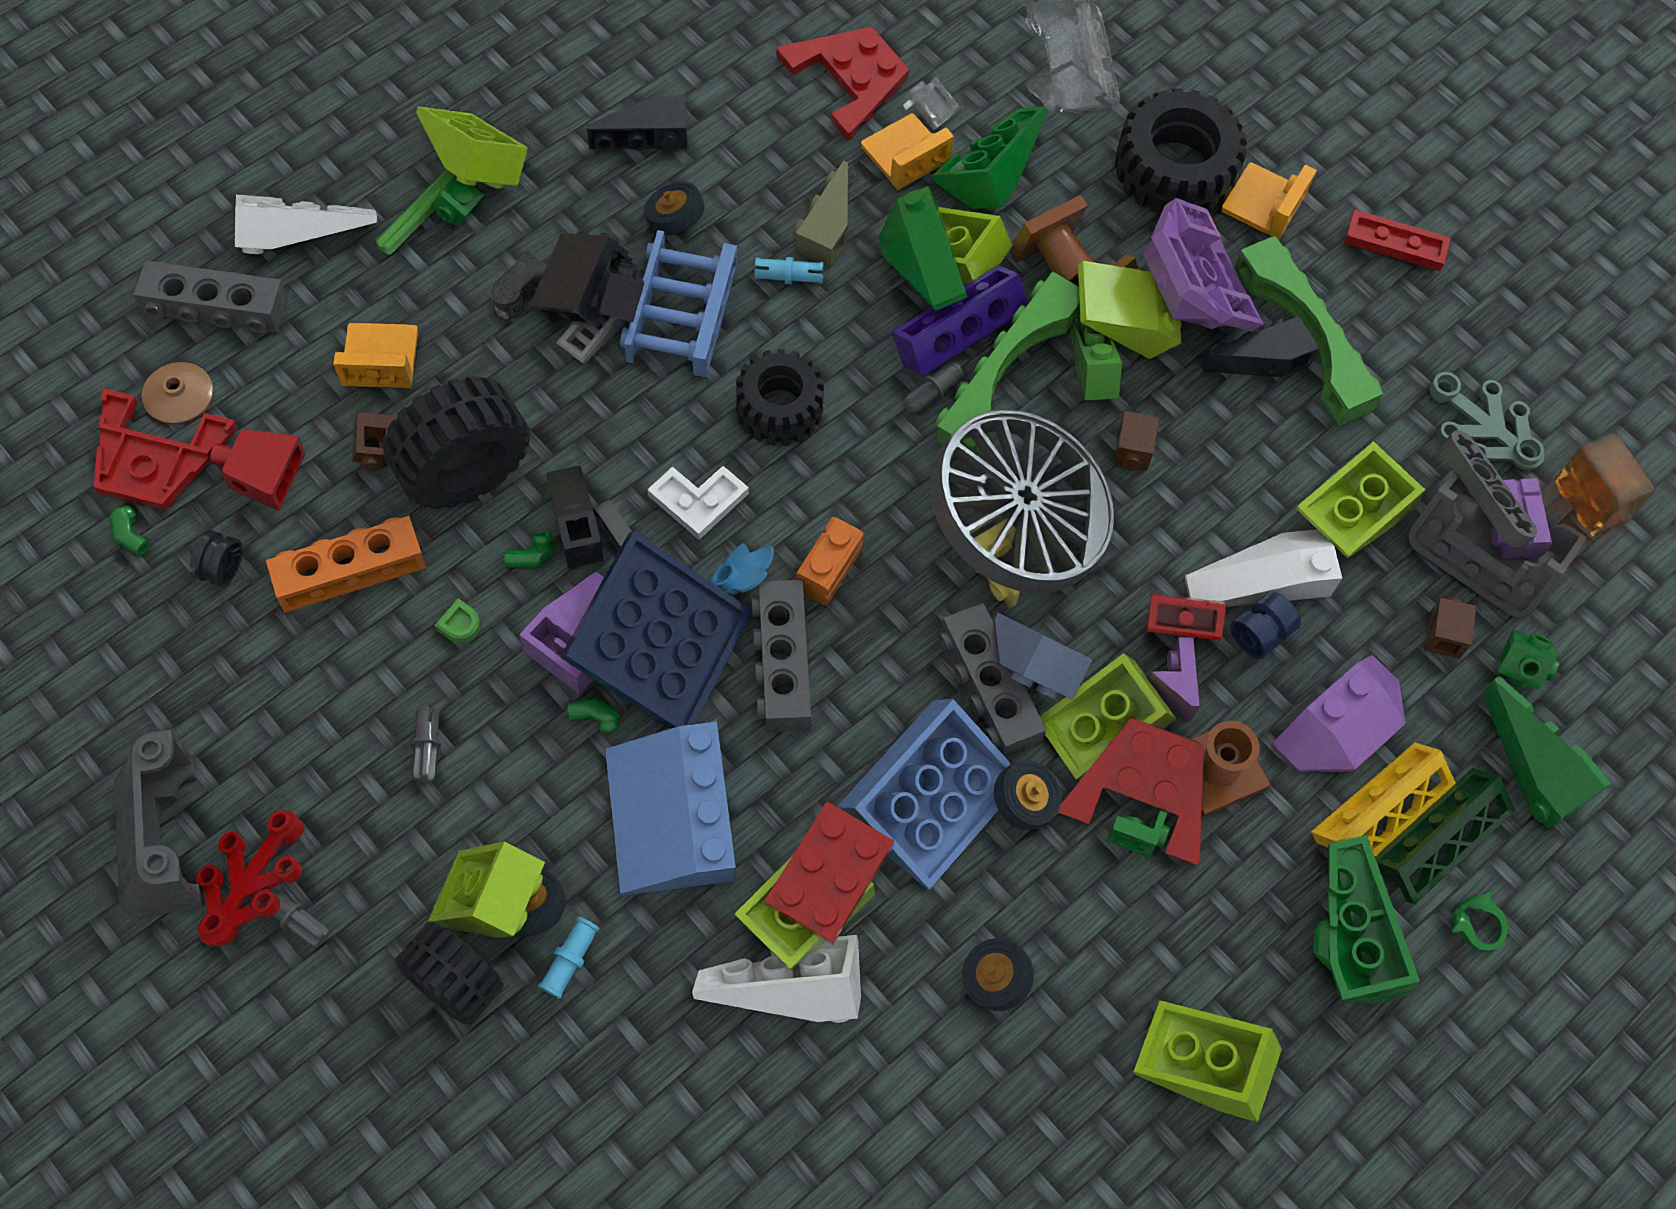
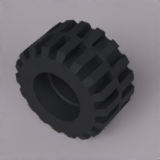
[736,349,824,446]
[395,922,504,1025]

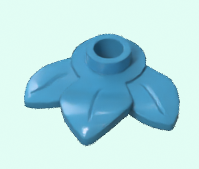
[711,543,774,596]

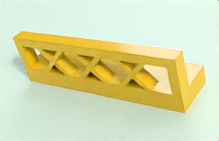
[1311,742,1456,857]

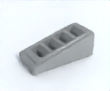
[556,293,627,365]

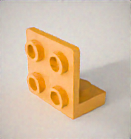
[861,113,954,190]
[1221,162,1317,240]
[333,323,418,388]

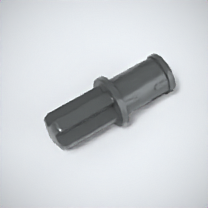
[903,361,964,415]
[410,706,441,783]
[262,887,329,948]

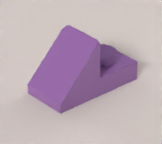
[1148,637,1199,720]

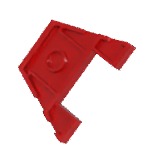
[776,27,909,141]
[94,389,238,510]
[1058,717,1204,865]

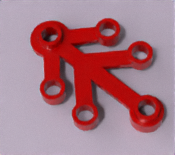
[196,810,304,946]

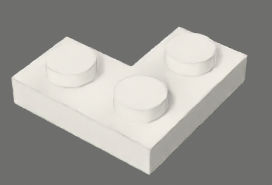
[647,466,749,540]

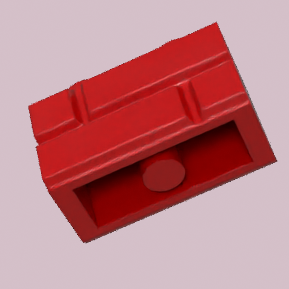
[1146,593,1226,641]

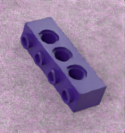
[892,265,1028,376]

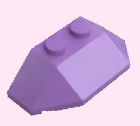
[1271,655,1406,773]

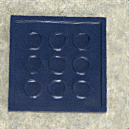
[560,530,752,729]

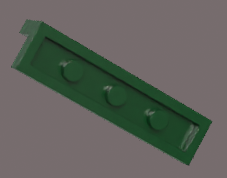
[1375,768,1516,905]

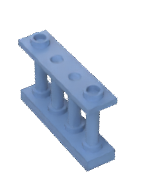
[620,230,737,378]

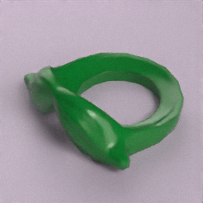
[1451,891,1508,953]

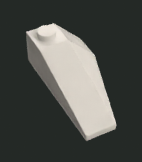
[692,935,861,1023]

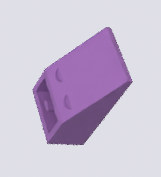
[519,572,604,695]

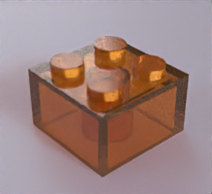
[1555,432,1656,537]

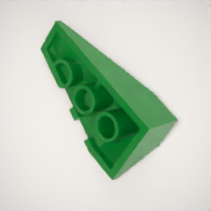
[932,106,1048,211]
[878,186,967,311]
[1482,676,1611,830]
[1328,835,1420,1004]

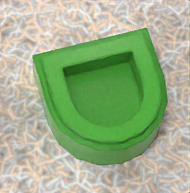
[434,598,481,643]

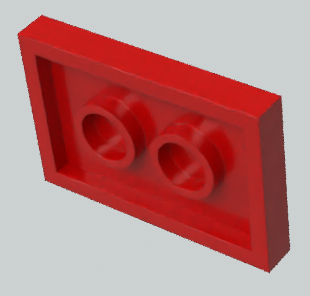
[764,802,894,945]

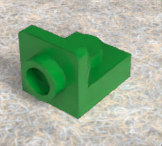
[431,175,483,227]
[1106,810,1170,857]

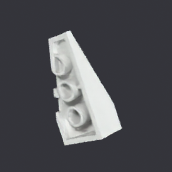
[235,195,377,254]
[1184,530,1342,607]

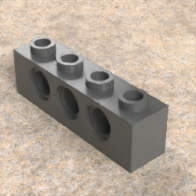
[133,260,288,333]
[752,580,811,732]
[938,603,1046,757]

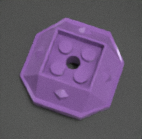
[1143,198,1264,332]

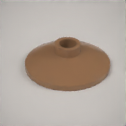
[142,362,214,425]

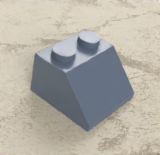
[995,613,1093,700]

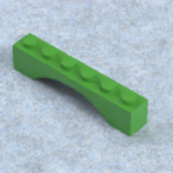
[1234,236,1384,426]
[935,271,1080,455]

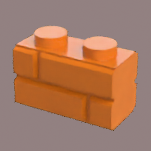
[796,517,864,606]

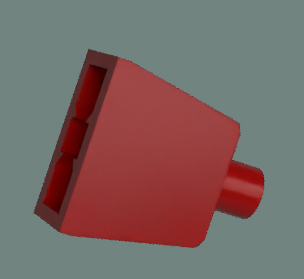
[210,430,306,511]

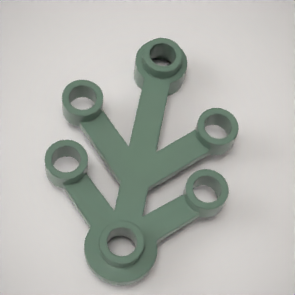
[1430,372,1544,471]

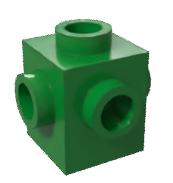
[1497,630,1560,690]

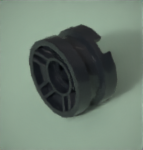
[190,530,243,587]

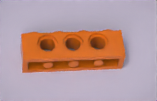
[266,516,427,613]

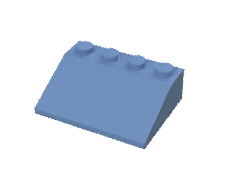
[837,699,1011,889]
[605,722,736,896]

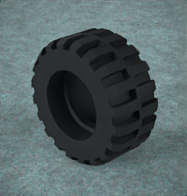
[1115,88,1247,215]
[383,376,530,509]

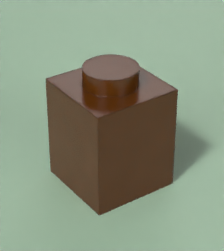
[1113,411,1159,470]
[1424,597,1476,659]

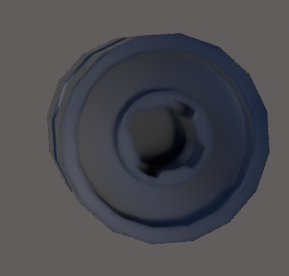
[1230,592,1301,659]

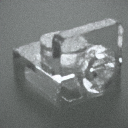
[903,77,960,130]

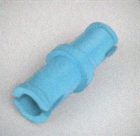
[754,257,824,285]
[538,917,600,999]

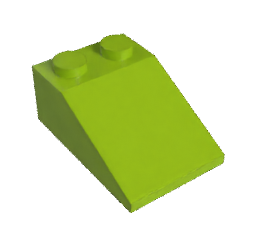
[416,106,528,188]
[938,207,1013,286]
[1078,261,1181,359]
[1296,441,1425,558]
[1040,653,1177,780]
[428,841,545,938]
[735,857,875,970]
[1133,1000,1282,1122]

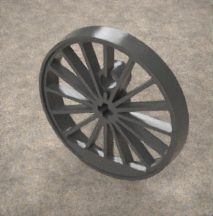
[930,410,1114,593]

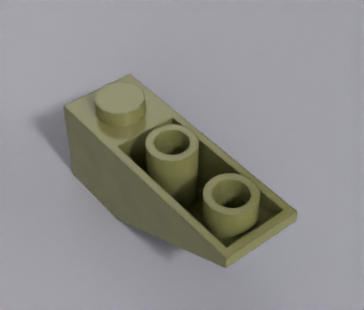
[793,160,848,269]

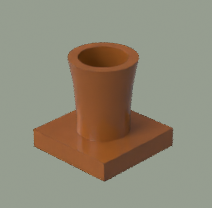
[1010,195,1097,286]
[1191,721,1271,818]

